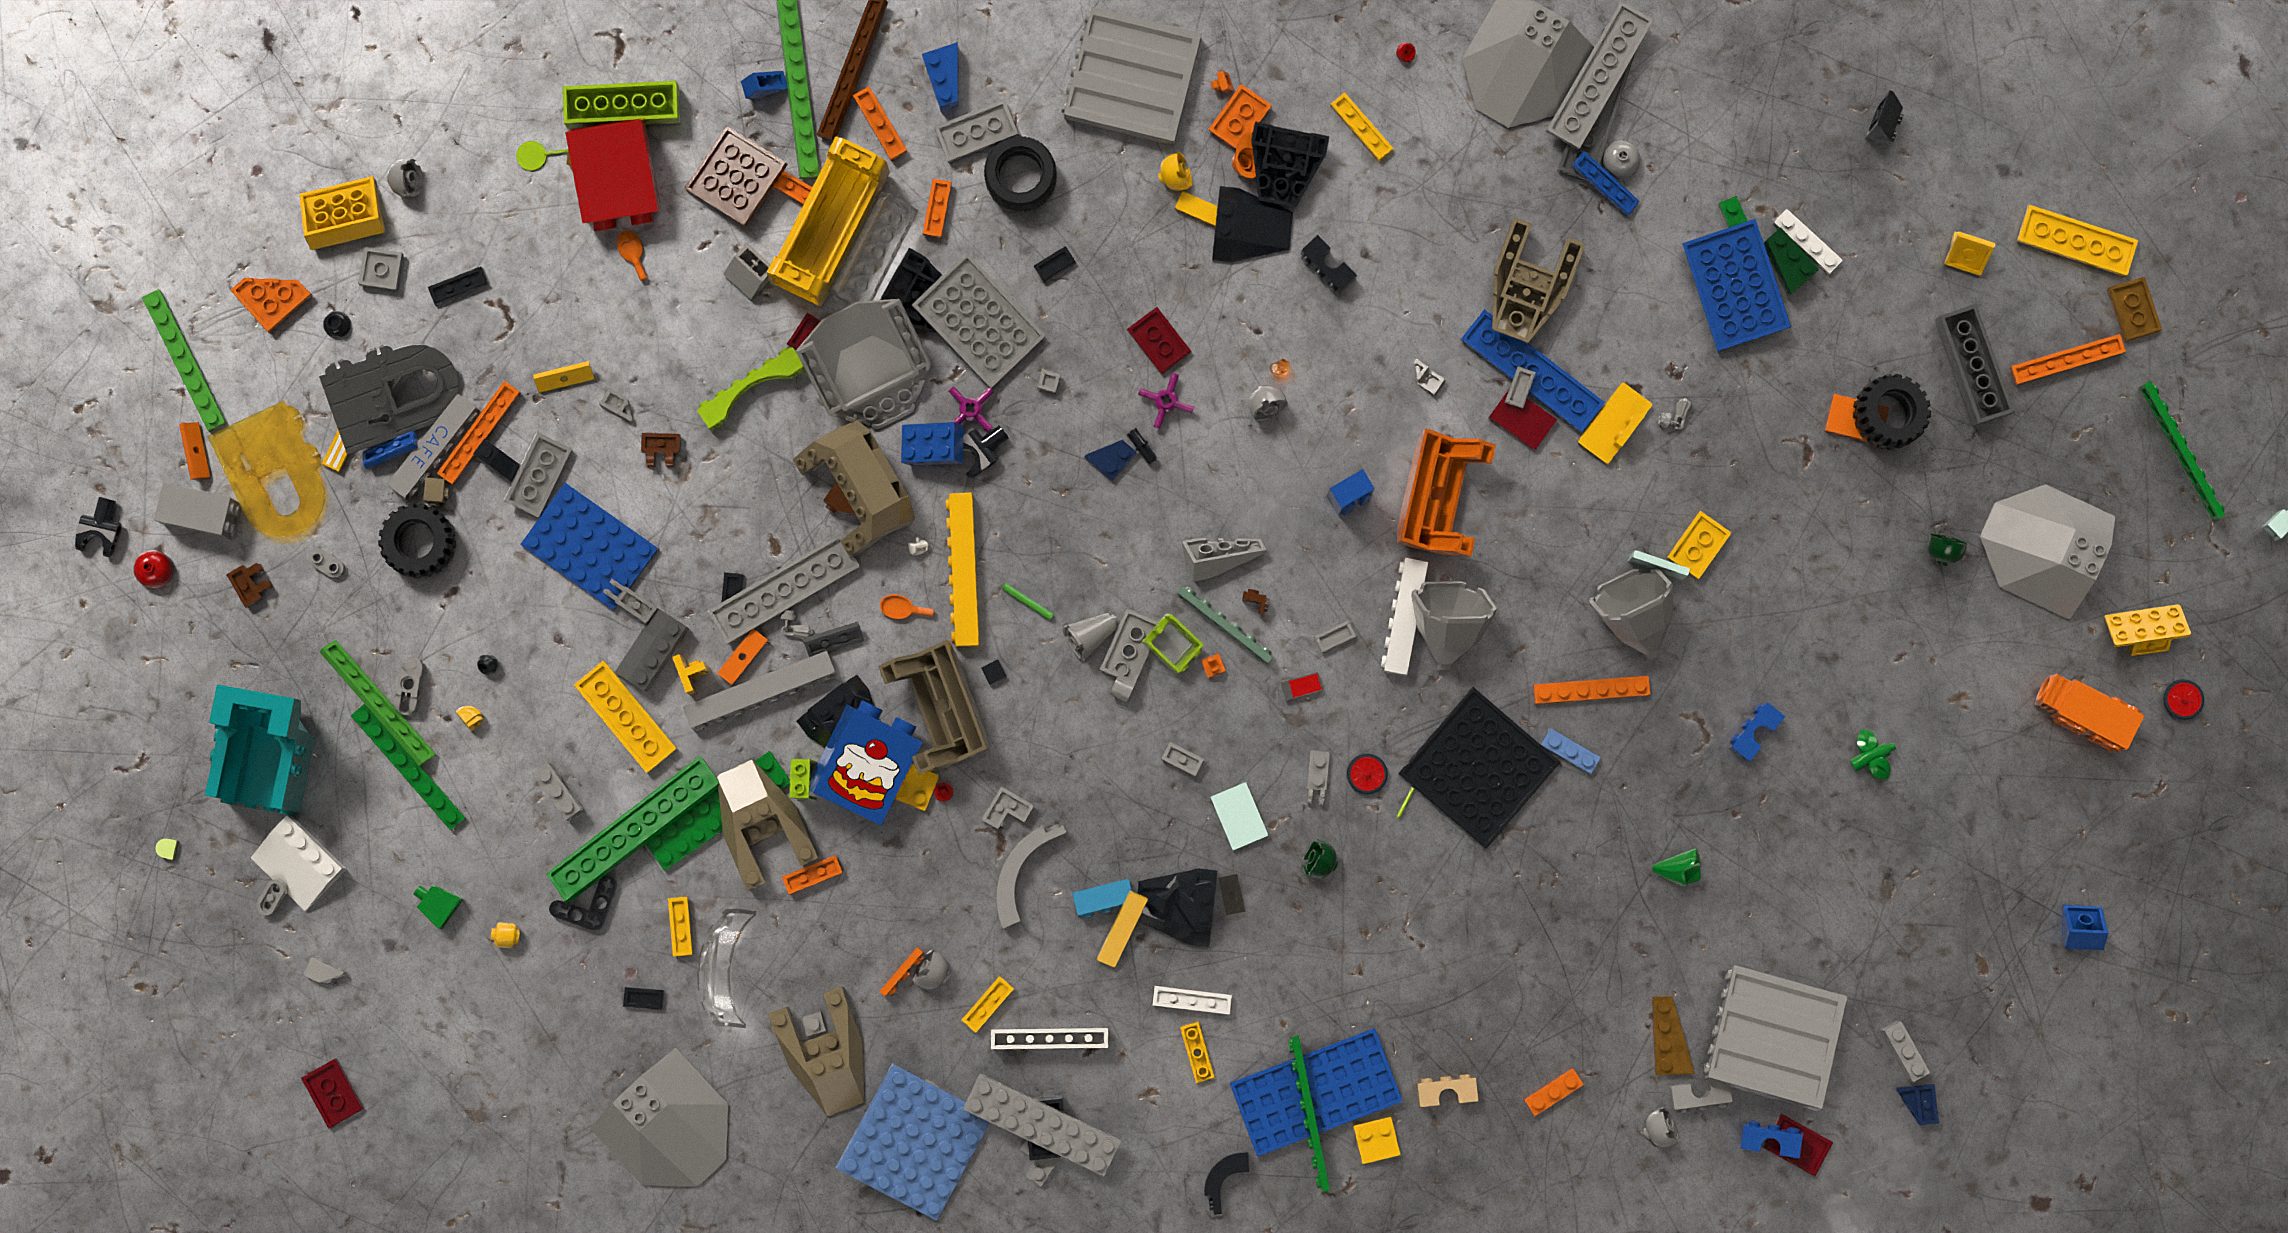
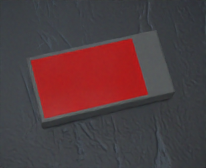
[1281,672,1323,701]

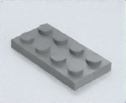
[934,99,1019,163]
[503,432,572,518]

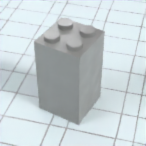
[154,483,241,540]

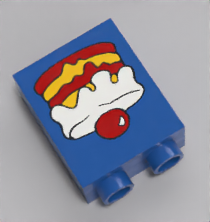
[809,700,922,825]

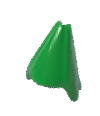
[1652,848,1701,887]

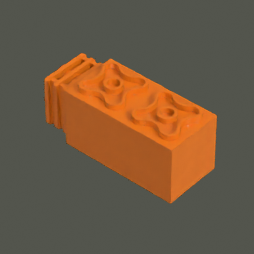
[2034,673,2145,753]

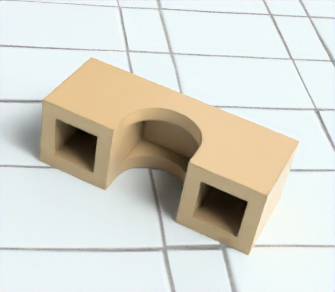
[1416,1074,1478,1107]

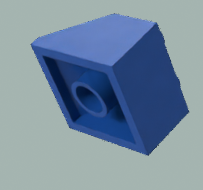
[2062,905,2109,950]

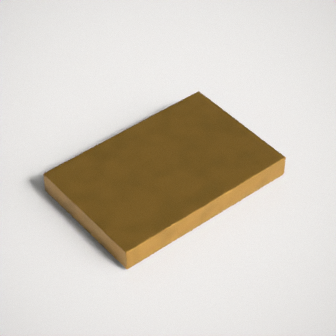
[2107,277,2162,342]

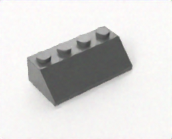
[615,608,689,692]

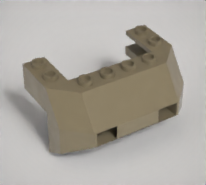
[793,421,915,557]
[878,640,990,775]

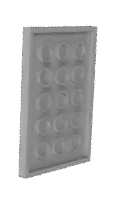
[912,252,1046,388]

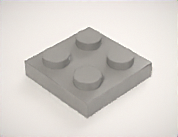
[358,247,403,291]

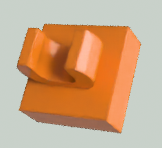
[1210,71,1234,93]
[1201,653,1226,678]

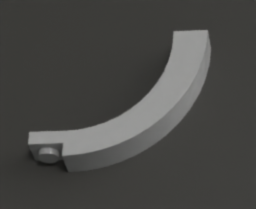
[996,824,1067,929]

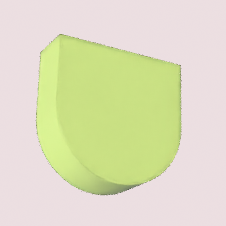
[156,839,178,860]

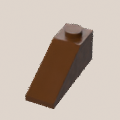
[823,482,856,516]

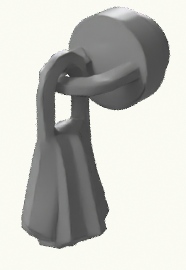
[1658,398,1692,429]
[780,610,814,640]

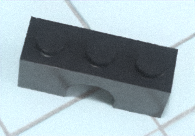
[1300,235,1357,294]

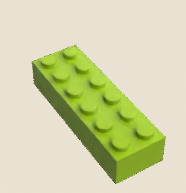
[562,81,681,129]

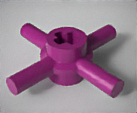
[1138,373,1194,429]
[948,386,994,432]

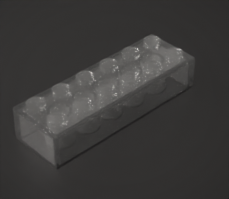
[828,191,919,305]

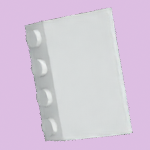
[251,815,347,911]

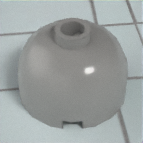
[1602,141,1640,180]
[387,159,423,197]
[1249,385,1288,421]
[912,949,949,989]
[1644,1107,1679,1147]

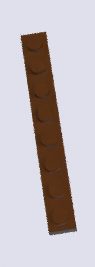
[817,0,888,140]

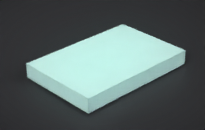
[1628,550,1690,580]
[1210,782,1268,850]

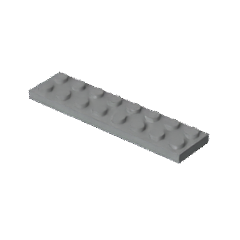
[1546,1,1654,150]
[708,533,860,645]
[963,1073,1121,1176]

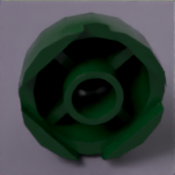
[1927,533,1967,566]
[1302,839,1338,879]

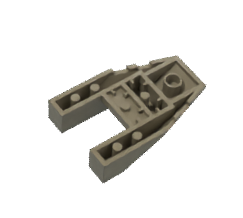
[1492,217,1586,343]
[717,760,818,891]
[768,986,864,1117]

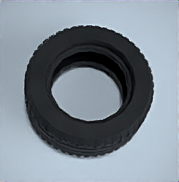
[984,136,1057,212]

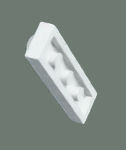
[1773,209,1842,275]
[1153,986,1232,1015]

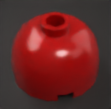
[133,550,174,589]

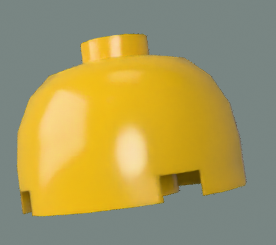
[1158,152,1192,191]

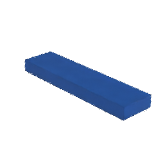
[1571,151,1640,216]

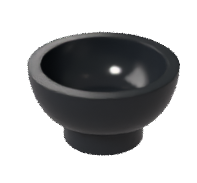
[323,311,351,338]

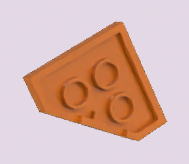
[230,277,312,333]

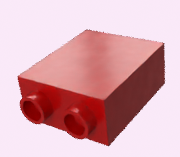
[565,118,661,231]

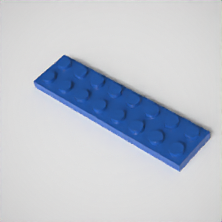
[1461,309,1605,433]

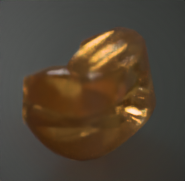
[1270,359,1290,377]

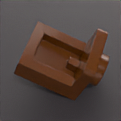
[1242,589,1269,616]

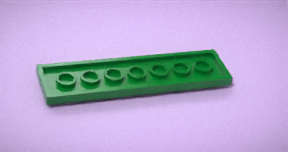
[646,751,790,871]

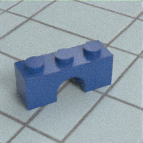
[1729,702,1785,762]
[1740,1121,1803,1158]

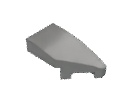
[1414,359,1446,396]
[599,388,632,422]
[303,957,347,984]

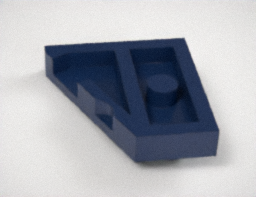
[1084,440,1137,481]
[1896,1084,1939,1125]

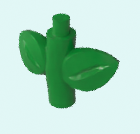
[1850,729,1896,779]

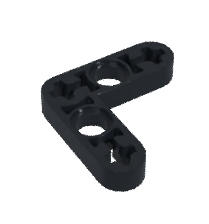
[549,876,617,930]

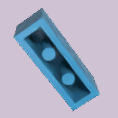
[1072,879,1132,918]

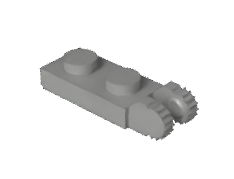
[603,579,657,624]
[1307,750,1330,806]

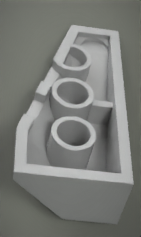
[1182,538,1267,581]

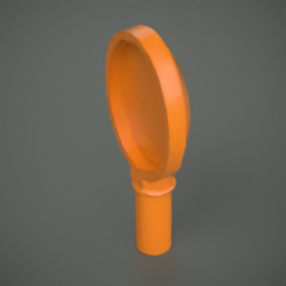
[617,230,647,281]
[880,594,934,619]

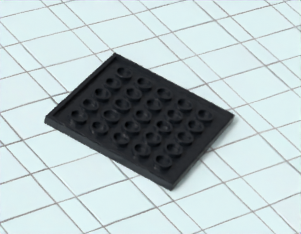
[1398,687,1560,850]

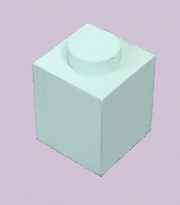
[2262,509,2288,541]

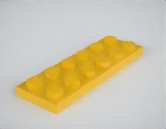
[2016,205,2138,277]
[574,660,677,774]

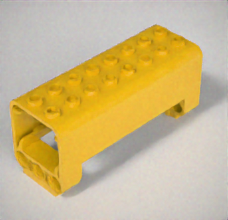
[766,137,890,307]

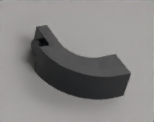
[1204,1151,1249,1215]

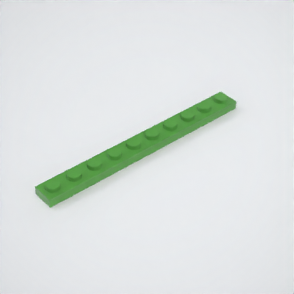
[776,0,819,179]

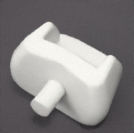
[908,537,928,555]

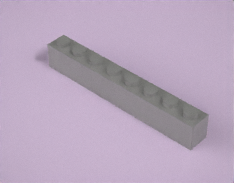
[683,651,837,731]

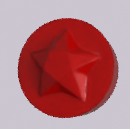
[1396,42,1416,62]
[934,782,953,802]

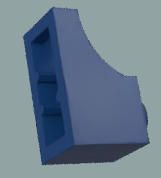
[741,71,787,99]

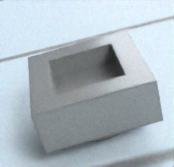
[1037,369,1061,394]
[802,1012,826,1036]

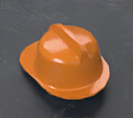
[1231,134,1256,178]

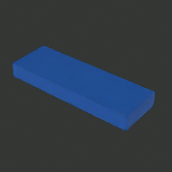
[363,430,418,469]

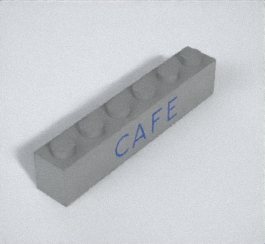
[387,394,479,500]

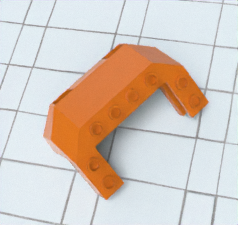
[1397,428,1496,557]

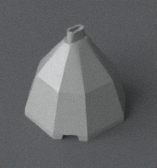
[1589,568,1673,659]
[1411,581,1497,670]

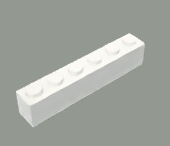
[1381,558,1428,676]
[991,1028,1108,1049]

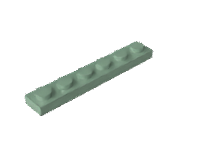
[1177,587,1273,665]

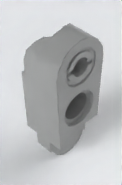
[393,657,424,716]

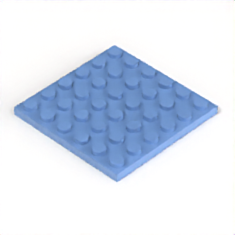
[835,1063,990,1221]

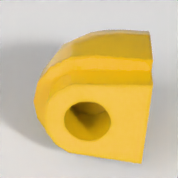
[455,706,484,732]

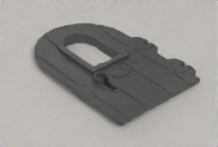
[319,344,459,455]

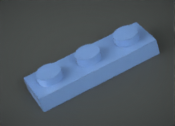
[1541,728,1601,774]

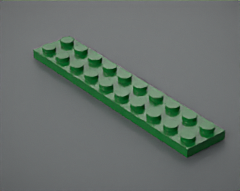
[546,756,720,904]

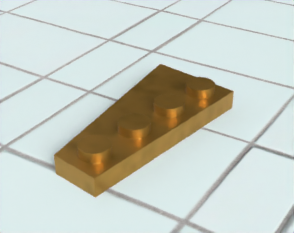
[1652,996,1695,1075]

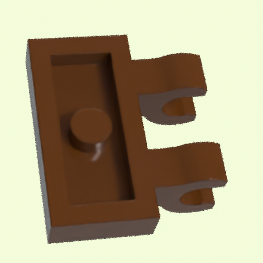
[641,433,681,468]
[226,563,273,608]

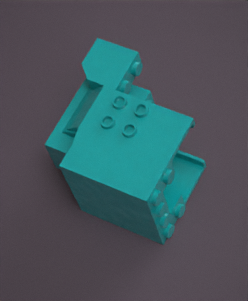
[205,684,315,816]

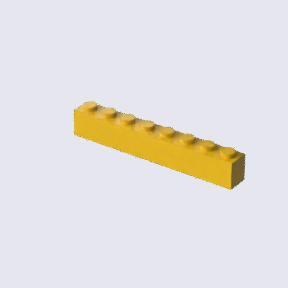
[946,493,979,648]

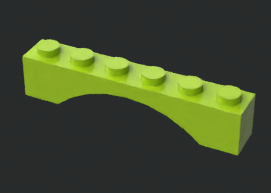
[697,347,805,431]

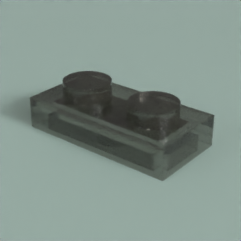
[1218,874,1245,916]

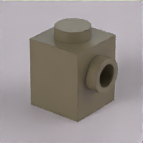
[423,478,450,507]

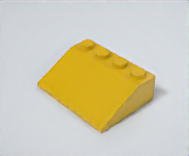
[299,176,385,250]

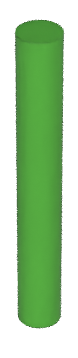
[1002,583,1054,620]

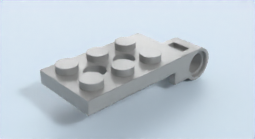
[1100,608,1158,702]

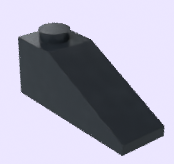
[473,438,520,482]

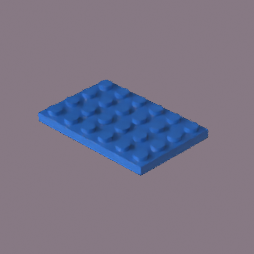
[1682,219,1791,352]
[520,483,659,610]

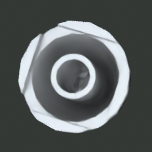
[1063,613,1118,661]

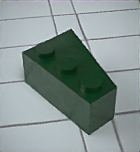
[1764,227,1819,298]

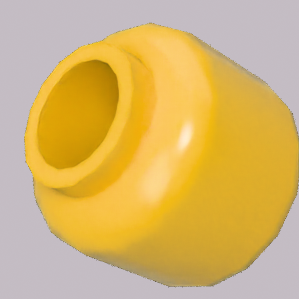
[490,922,519,949]

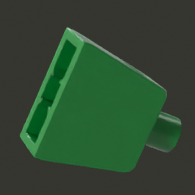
[413,885,464,929]

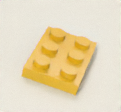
[1667,511,1731,580]

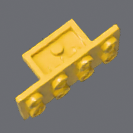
[1578,382,1652,464]
[2104,604,2191,656]

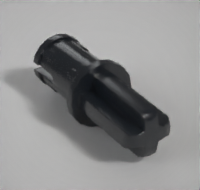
[1127,428,1157,464]

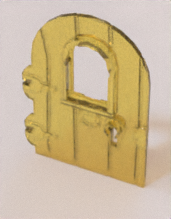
[207,400,325,537]

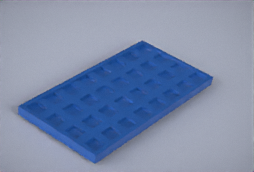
[1230,1028,1403,1157]

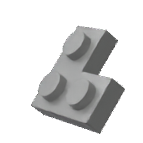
[981,787,1034,829]
[1020,1139,1060,1187]

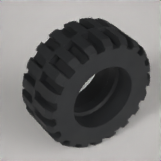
[1853,374,1931,450]
[378,503,456,579]

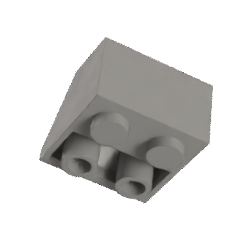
[723,243,770,300]

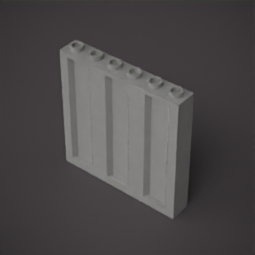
[1061,7,1202,146]
[1703,965,1847,1111]

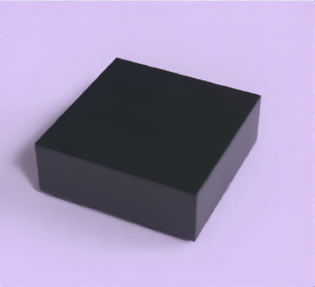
[981,659,1007,685]

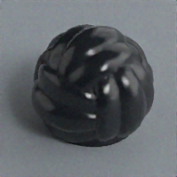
[477,654,498,675]

